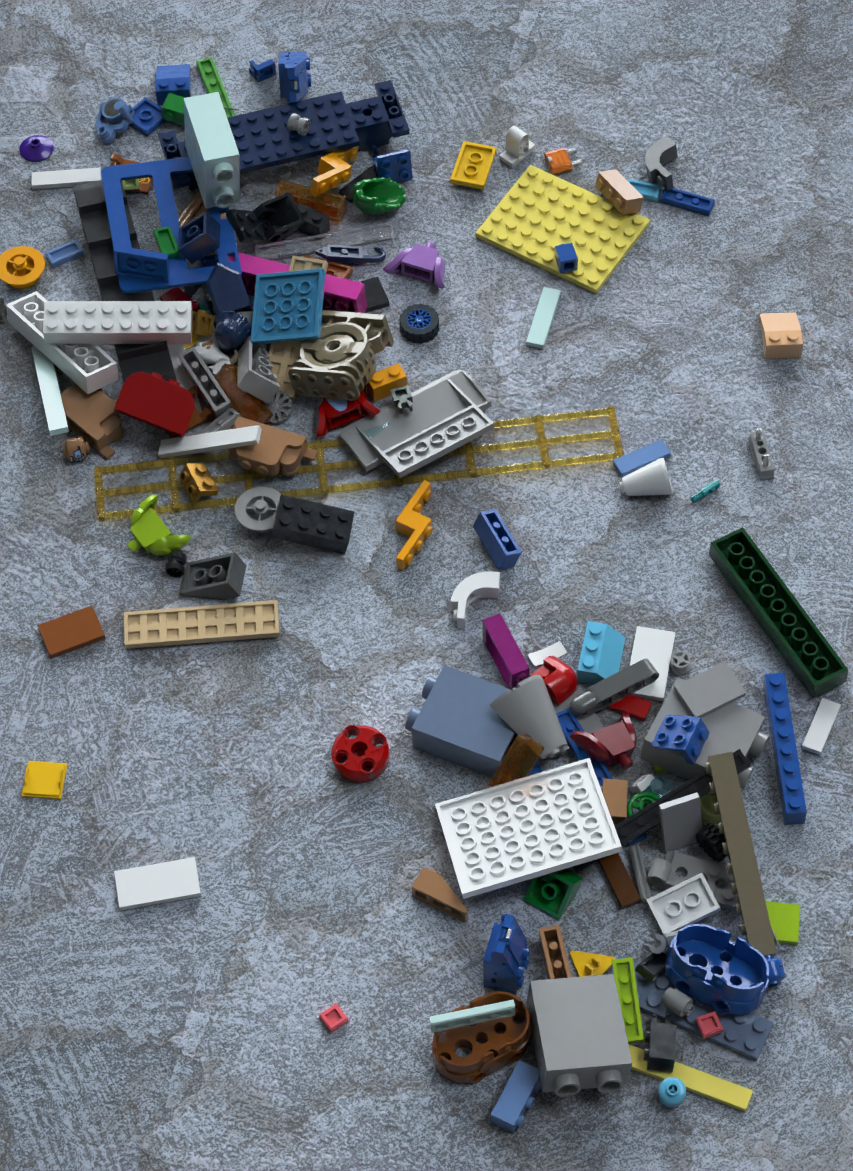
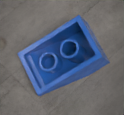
[155,64,191,106]

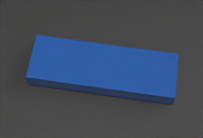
[660,188,715,216]

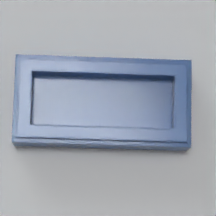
[45,239,85,268]

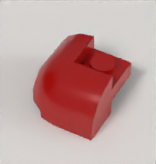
[530,656,578,706]

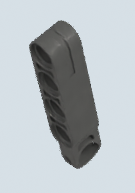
[570,658,659,718]

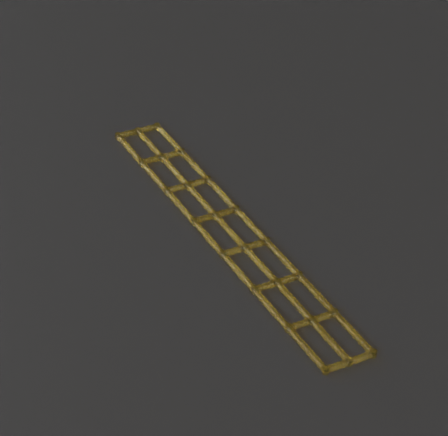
[94,406,624,521]

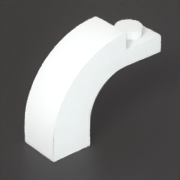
[451,572,500,629]

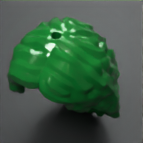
[352,177,406,214]

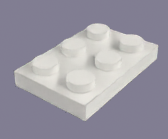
[647,873,721,934]

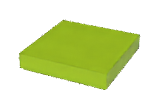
[765,901,800,945]

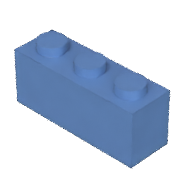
[491,1060,542,1133]

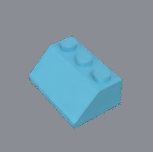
[577,621,626,685]

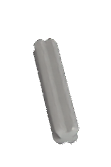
[629,845,652,903]

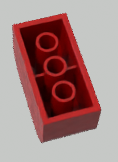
[114,372,195,437]

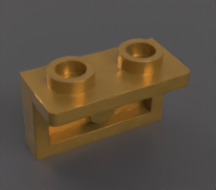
[179,463,219,503]

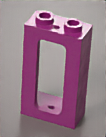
[482,613,530,690]

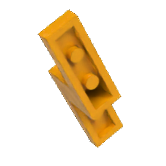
[310,146,359,197]
[396,480,433,571]

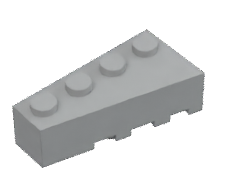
[237,336,280,404]

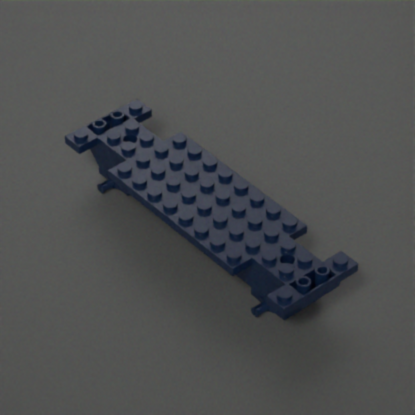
[158,80,410,190]

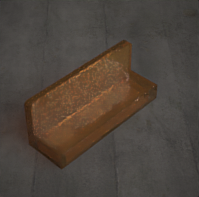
[489,734,544,787]

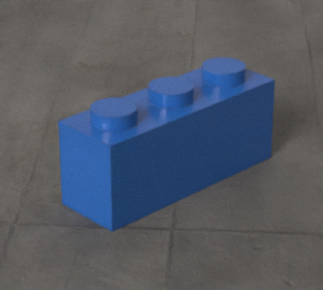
[473,509,522,570]

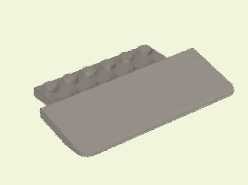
[340,370,495,478]

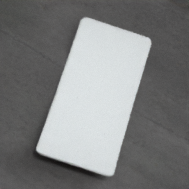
[528,641,567,666]

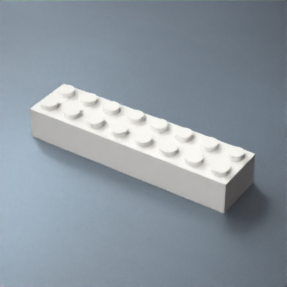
[6,291,118,394]
[43,301,193,344]

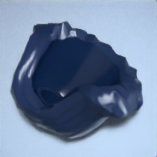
[214,311,252,351]

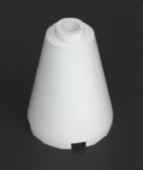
[619,458,673,496]

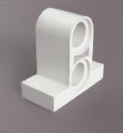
[500,126,535,168]

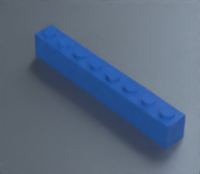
[763,673,807,825]

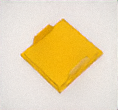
[21,761,68,799]

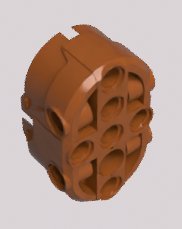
[432,991,531,1083]

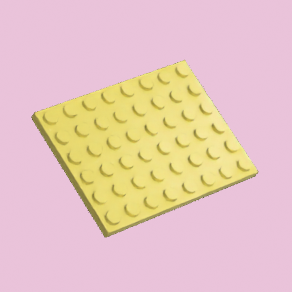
[475,165,650,294]

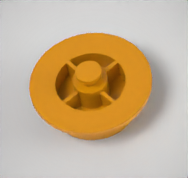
[0,246,45,289]

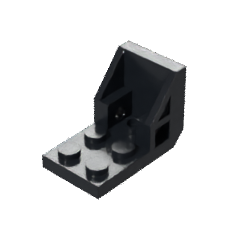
[226,193,306,245]

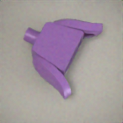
[383,242,445,289]

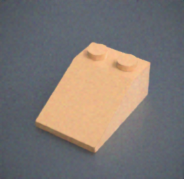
[760,313,803,359]

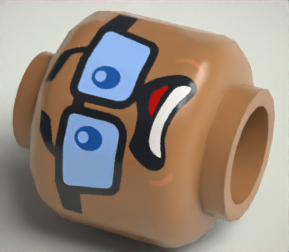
[62,436,90,462]

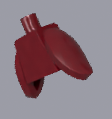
[569,712,637,770]

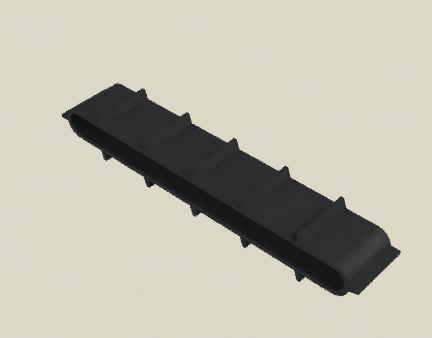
[72,180,177,382]

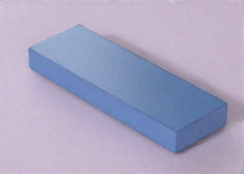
[613,439,671,477]

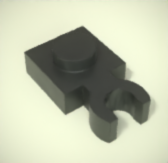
[391,385,413,414]

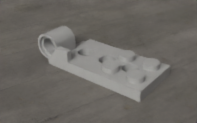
[647,851,738,910]

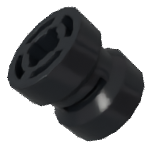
[165,551,187,577]

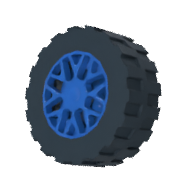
[399,304,439,344]

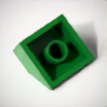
[524,869,583,919]

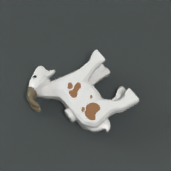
[174,325,239,377]

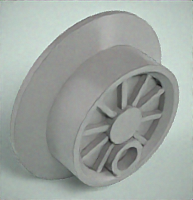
[235,487,281,533]

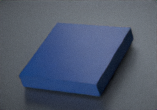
[129,97,167,137]

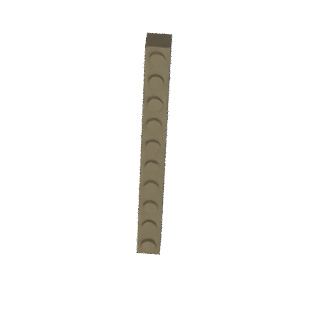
[705,751,777,956]

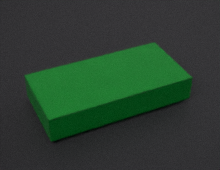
[153,226,181,259]

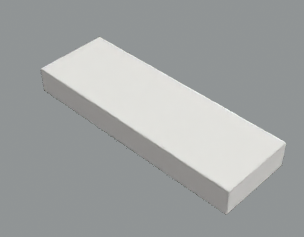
[802,698,841,755]

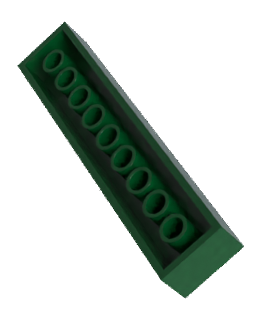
[709,527,848,698]

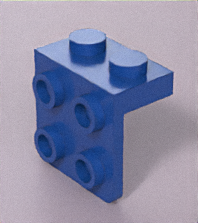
[652,714,710,764]

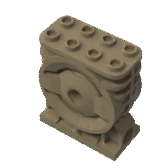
[288,310,394,401]

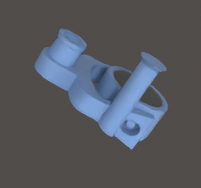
[95,97,135,144]

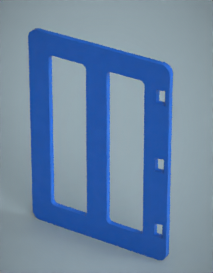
[101,157,242,294]

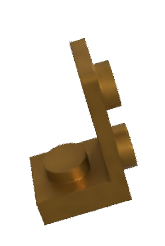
[192,310,215,338]

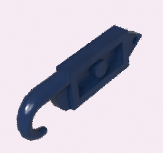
[315,244,386,263]

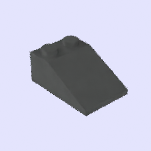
[180,552,247,599]

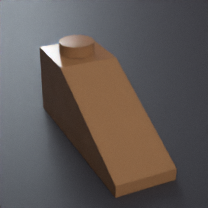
[412,867,468,922]

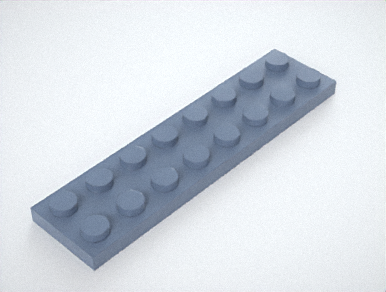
[609,955,774,1062]

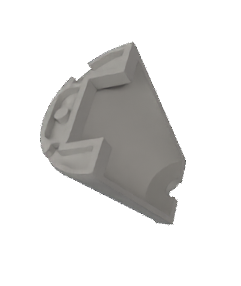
[490,675,570,759]

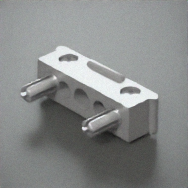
[749,428,775,480]

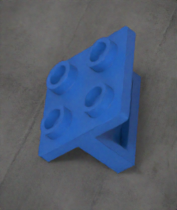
[373,149,413,183]

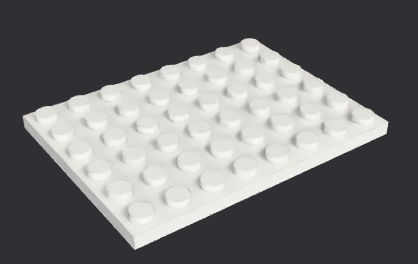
[435,758,623,899]

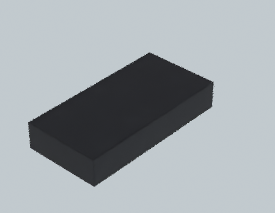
[635,952,667,982]

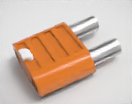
[544,147,583,175]

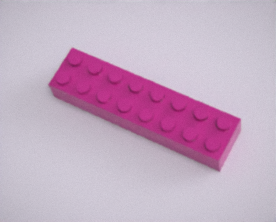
[228,252,367,313]

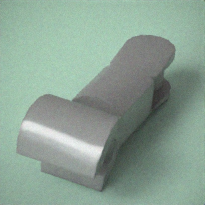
[642,930,679,954]

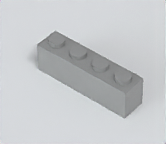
[178,346,232,419]

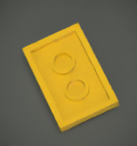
[450,141,497,190]

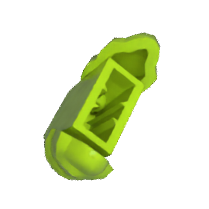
[127,494,190,556]

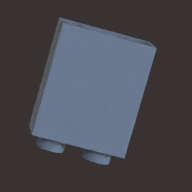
[405,665,521,781]

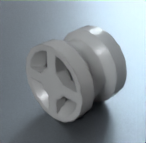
[670,651,691,676]

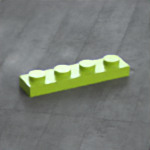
[612,957,644,1044]

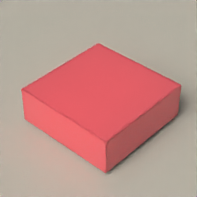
[319,1004,348,1033]
[695,1011,723,1039]

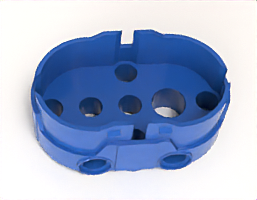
[665,924,769,1015]

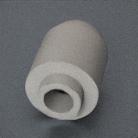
[661,987,694,1017]

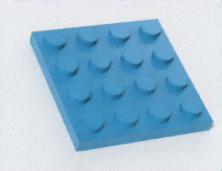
[250,268,326,345]

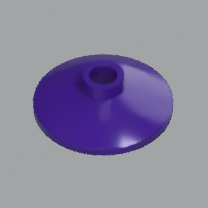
[19,135,54,162]

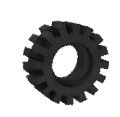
[695,823,728,862]

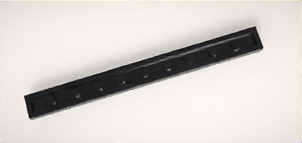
[572,749,751,875]

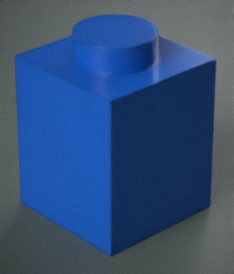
[555,243,578,274]

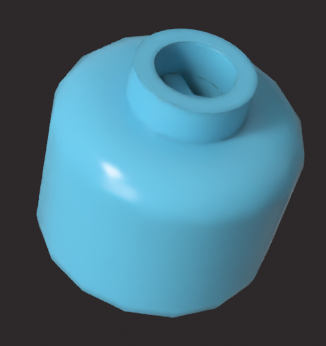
[658,1077,686,1108]

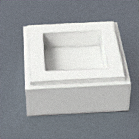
[630,774,656,793]

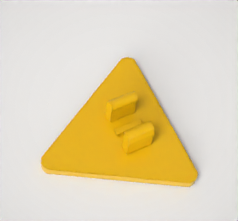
[570,950,615,977]

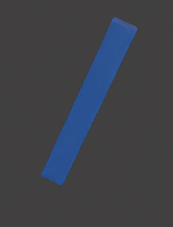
[556,707,647,846]

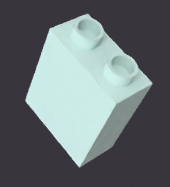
[184,92,240,208]

